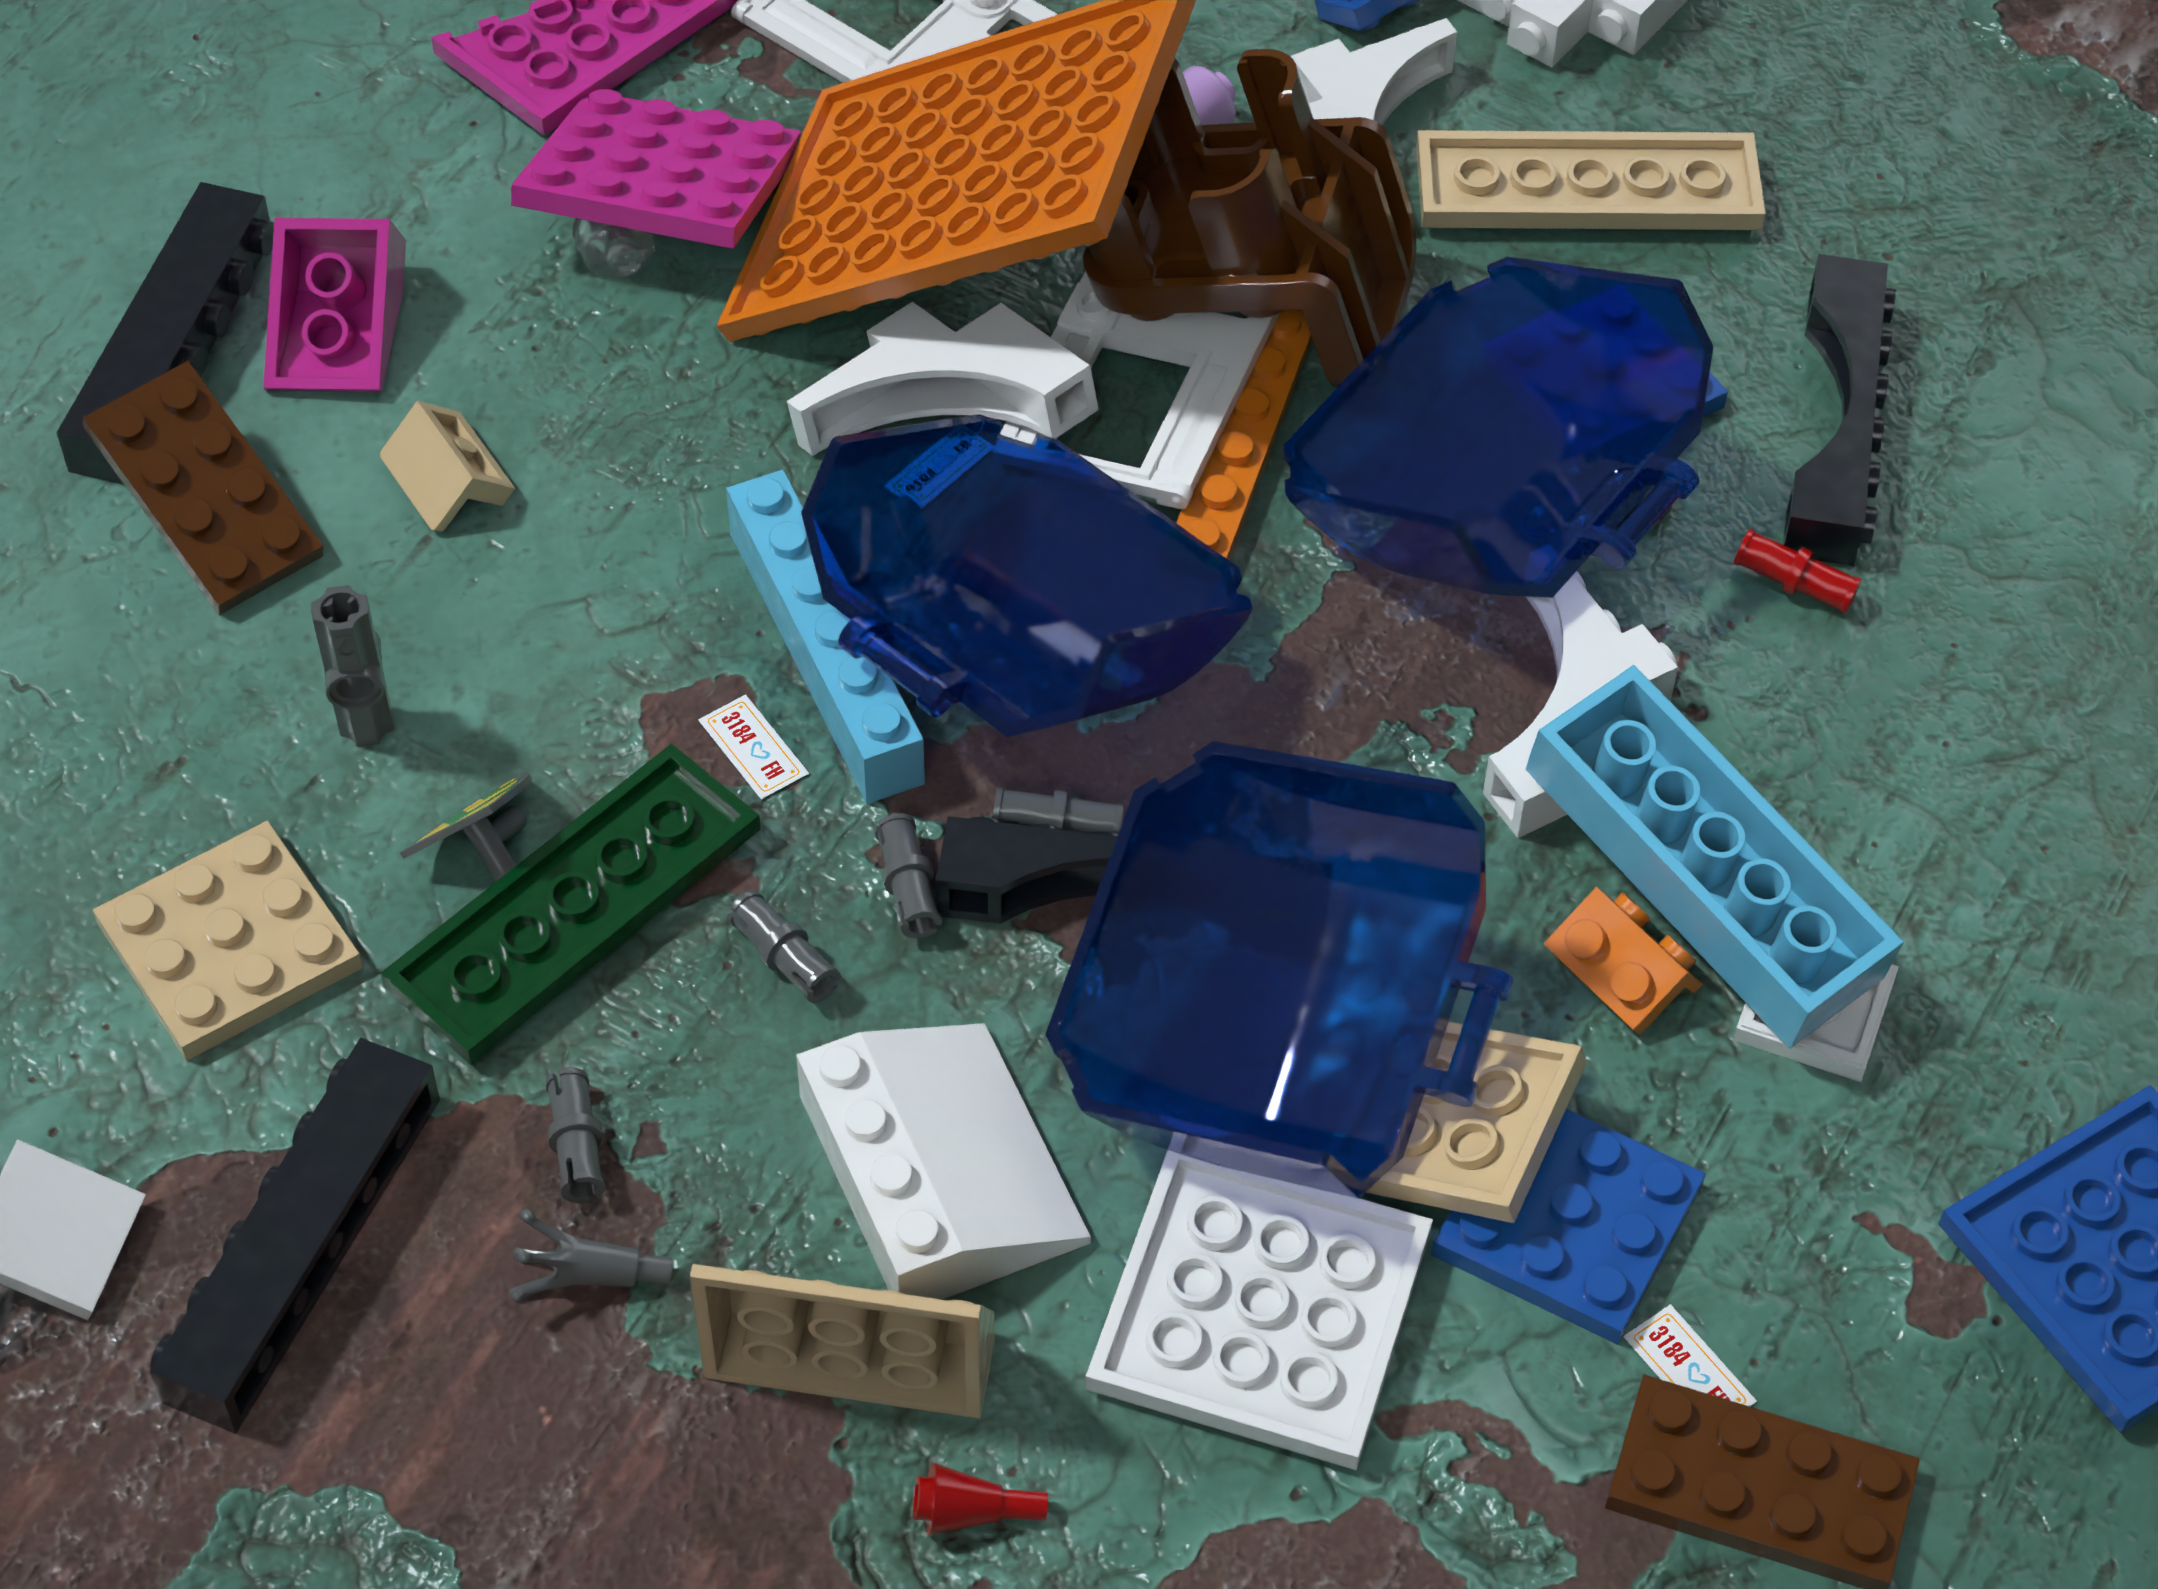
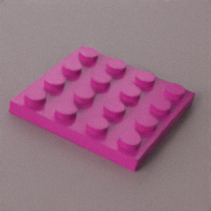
[511,89,801,249]

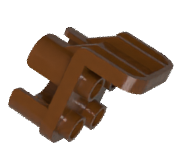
[1083,49,1416,388]

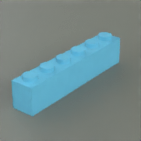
[726,469,925,805]

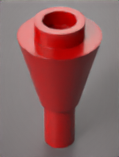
[913,1463,1048,1535]

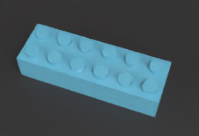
[1525,665,1904,1049]

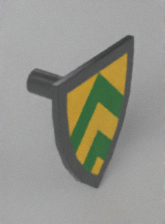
[400,772,532,881]

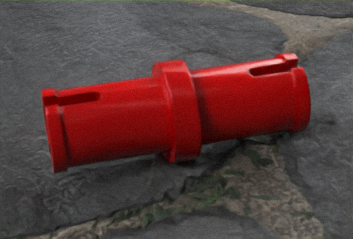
[1733,529,1862,614]

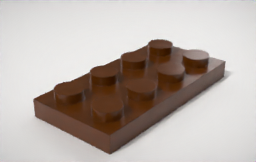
[83,361,324,615]
[1605,1374,1920,1589]

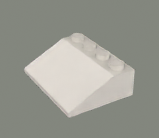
[796,1023,1091,1300]

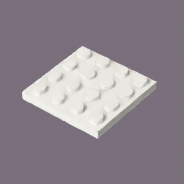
[1085,1144,1433,1470]

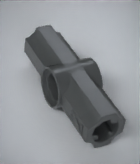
[311,585,394,747]

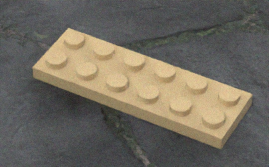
[1416,130,1765,230]

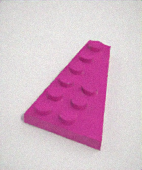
[431,0,738,135]

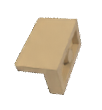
[380,401,515,532]

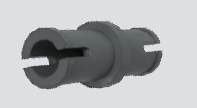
[993,787,1124,834]
[874,813,942,938]
[727,891,841,1003]
[546,1067,605,1203]

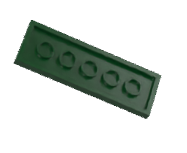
[380,743,761,1065]

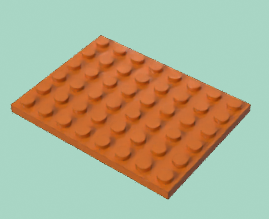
[716,0,1196,342]

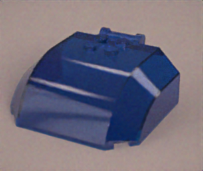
[1283,257,1714,598]
[801,414,1253,737]
[1045,741,1514,1198]

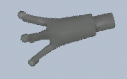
[509,1208,672,1303]

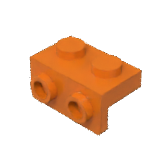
[1543,886,1703,1035]

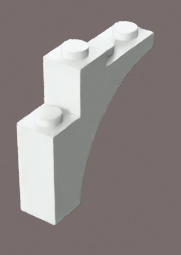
[1458,0,1688,68]
[1290,18,1457,125]
[787,302,1099,456]
[1483,549,1678,838]

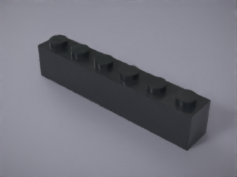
[56,182,274,485]
[150,1037,440,1434]

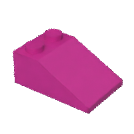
[263,218,406,393]

